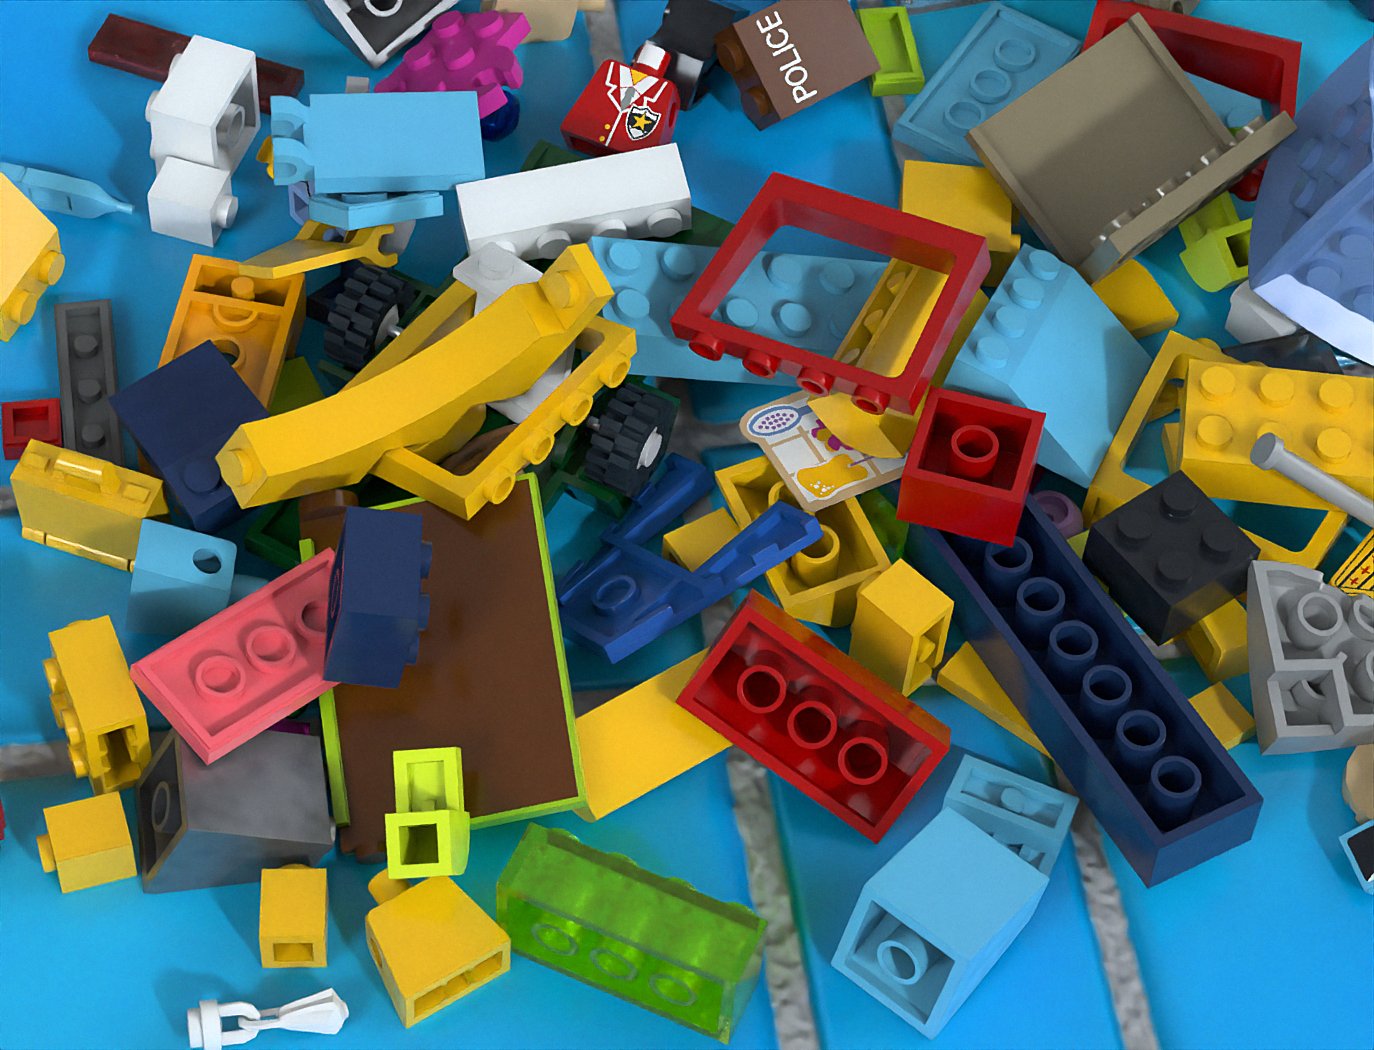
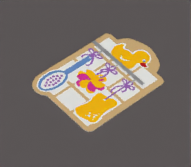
[739,390,913,512]

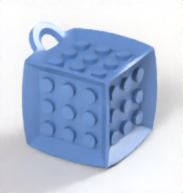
[1248,35,1374,366]

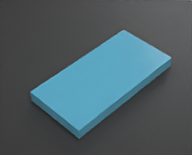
[892,1,1084,167]

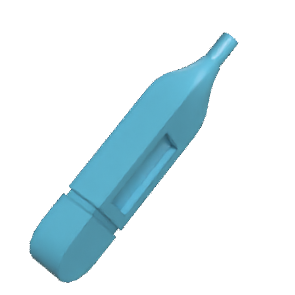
[0,162,135,219]

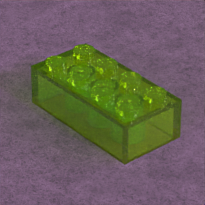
[496,822,768,1045]

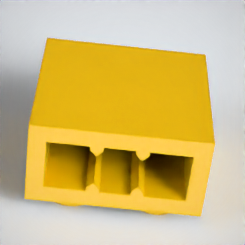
[898,160,1020,287]
[42,615,152,796]

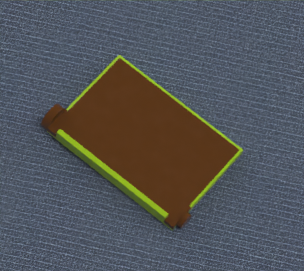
[298,472,589,865]

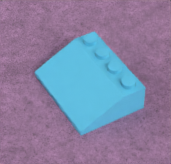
[941,243,1153,489]

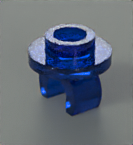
[480,90,520,143]

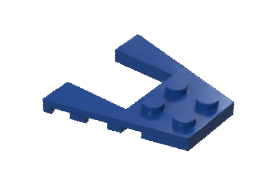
[555,452,824,665]

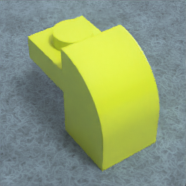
[1178,190,1253,292]
[385,747,470,879]

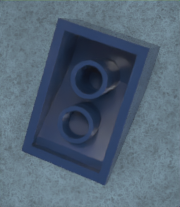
[107,339,271,536]

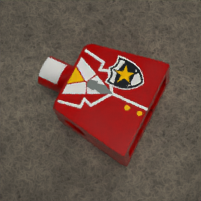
[560,44,680,158]

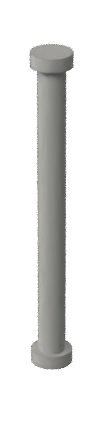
[1250,433,1374,528]

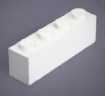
[456,143,692,261]

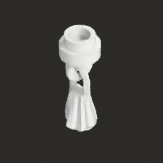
[187,987,349,1050]

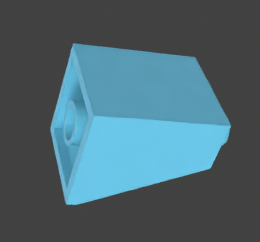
[830,805,1050,1040]

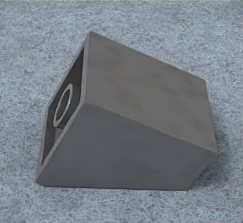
[134,727,336,894]

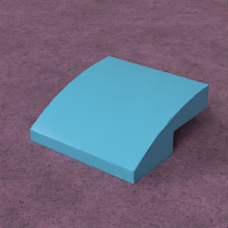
[941,754,1080,916]

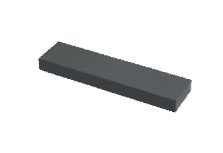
[54,299,126,468]

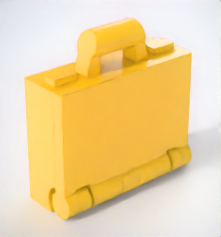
[10,439,172,574]

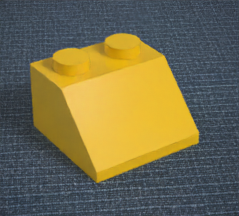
[0,172,65,343]

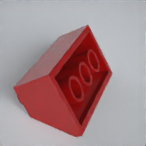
[675,588,951,844]

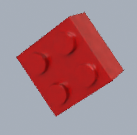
[896,385,1046,547]

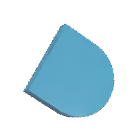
[308,191,444,230]

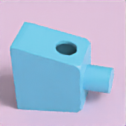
[124,519,268,636]

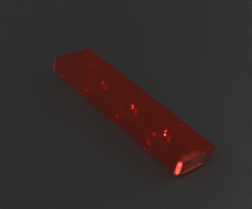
[88,13,305,116]

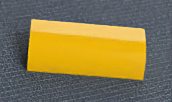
[806,258,990,459]
[572,647,734,823]

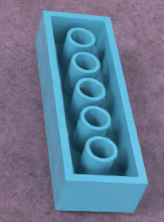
[581,236,889,387]

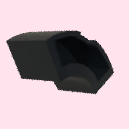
[630,0,750,112]

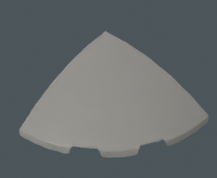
[1247,560,1374,755]

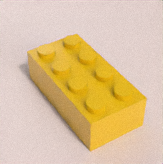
[1176,359,1374,512]

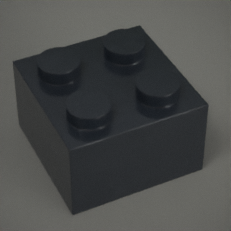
[1081,469,1261,647]

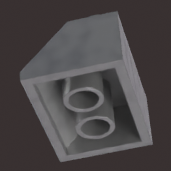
[304,0,459,70]

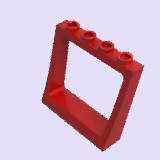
[1081,0,1302,202]
[669,171,991,416]

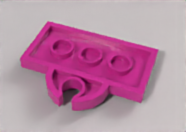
[374,10,532,119]

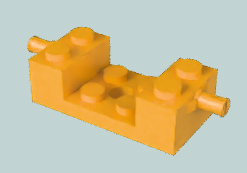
[137,253,306,517]

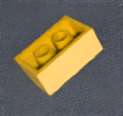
[715,455,892,628]

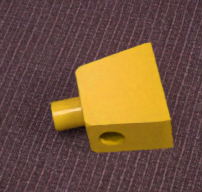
[365,868,511,1029]

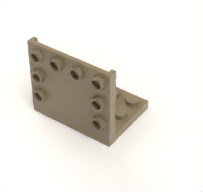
[964,12,1298,288]

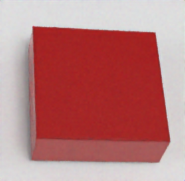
[1,398,63,461]

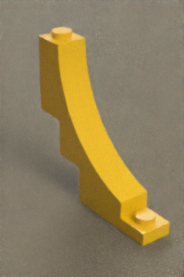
[215,243,615,509]

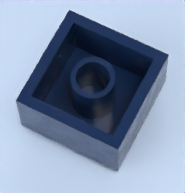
[323,506,432,689]

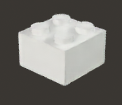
[145,34,261,177]

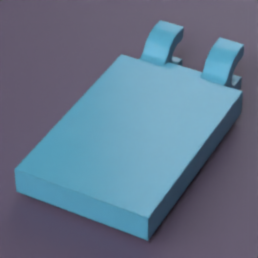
[270,91,485,194]

